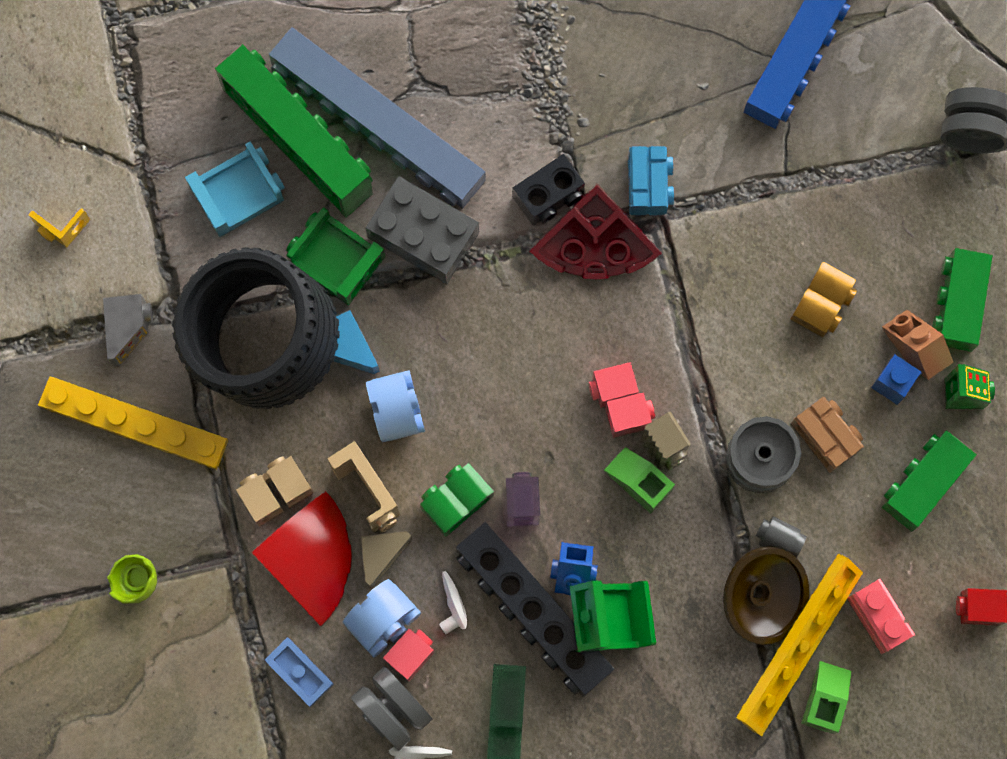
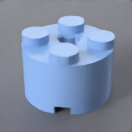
[366,370,425,442]
[343,579,421,658]

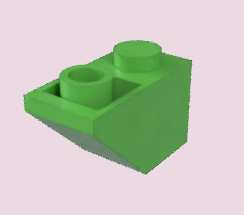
[604,447,675,514]
[801,661,851,734]

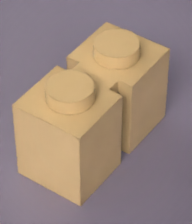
[236,456,314,527]

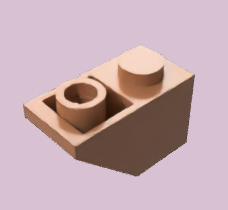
[882,310,954,380]

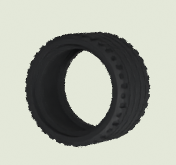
[172,247,340,409]

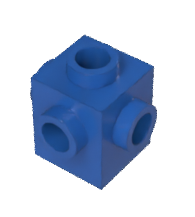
[550,542,598,596]

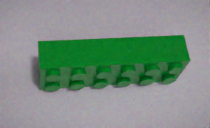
[215,44,373,218]

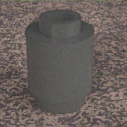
[756,516,807,558]

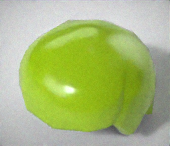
[107,554,157,604]

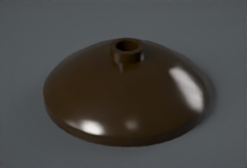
[723,547,809,644]

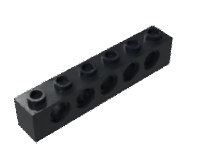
[456,522,614,697]

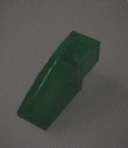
[487,664,526,759]

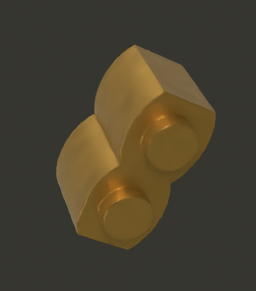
[790,262,857,338]

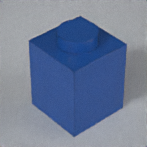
[871,354,921,405]

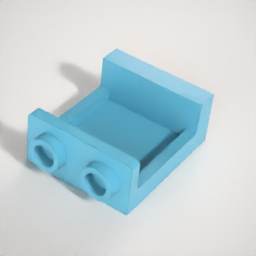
[185,141,285,237]

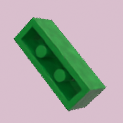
[932,248,993,352]
[881,430,977,532]

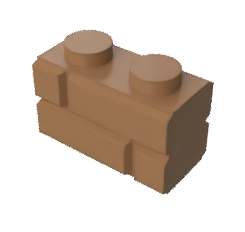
[791,397,864,473]

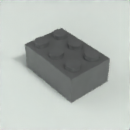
[366,176,479,284]

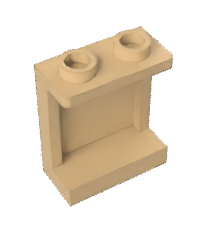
[327,441,400,532]

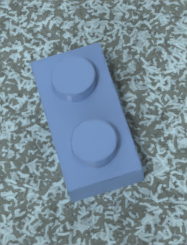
[265,637,334,707]

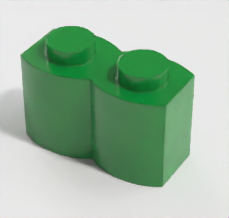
[420,463,494,537]

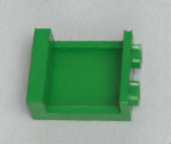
[286,207,385,306]
[570,581,656,652]

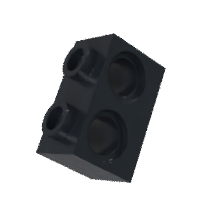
[512,154,585,226]

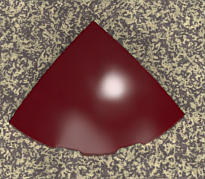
[529,183,662,280]

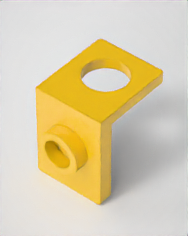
[28,208,90,248]

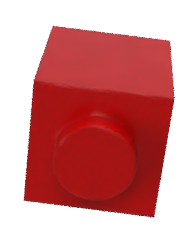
[956,588,1007,626]

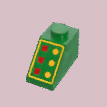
[944,364,995,409]

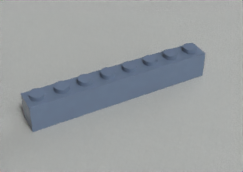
[269,27,486,209]

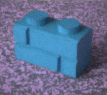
[628,146,674,215]

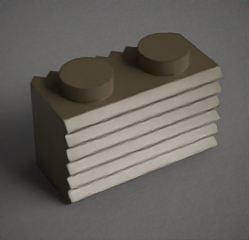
[640,411,691,471]

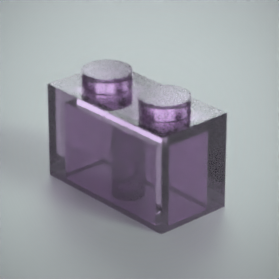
[506,472,540,527]

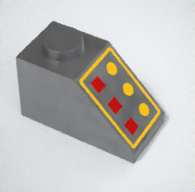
[103,294,153,366]

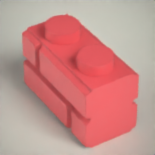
[847,579,915,654]

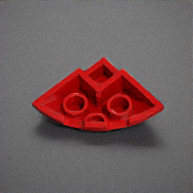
[251,491,352,627]

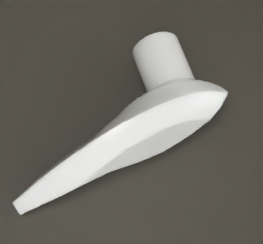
[440,571,467,634]
[389,746,452,759]

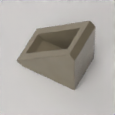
[361,531,413,589]

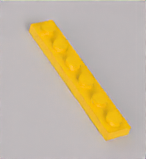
[38,376,228,470]
[736,554,863,736]

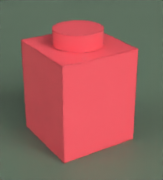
[589,362,639,408]
[605,392,655,438]
[383,629,434,682]

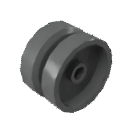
[940,87,1007,154]
[725,416,801,493]
[350,666,433,751]

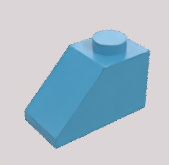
[334,310,380,374]

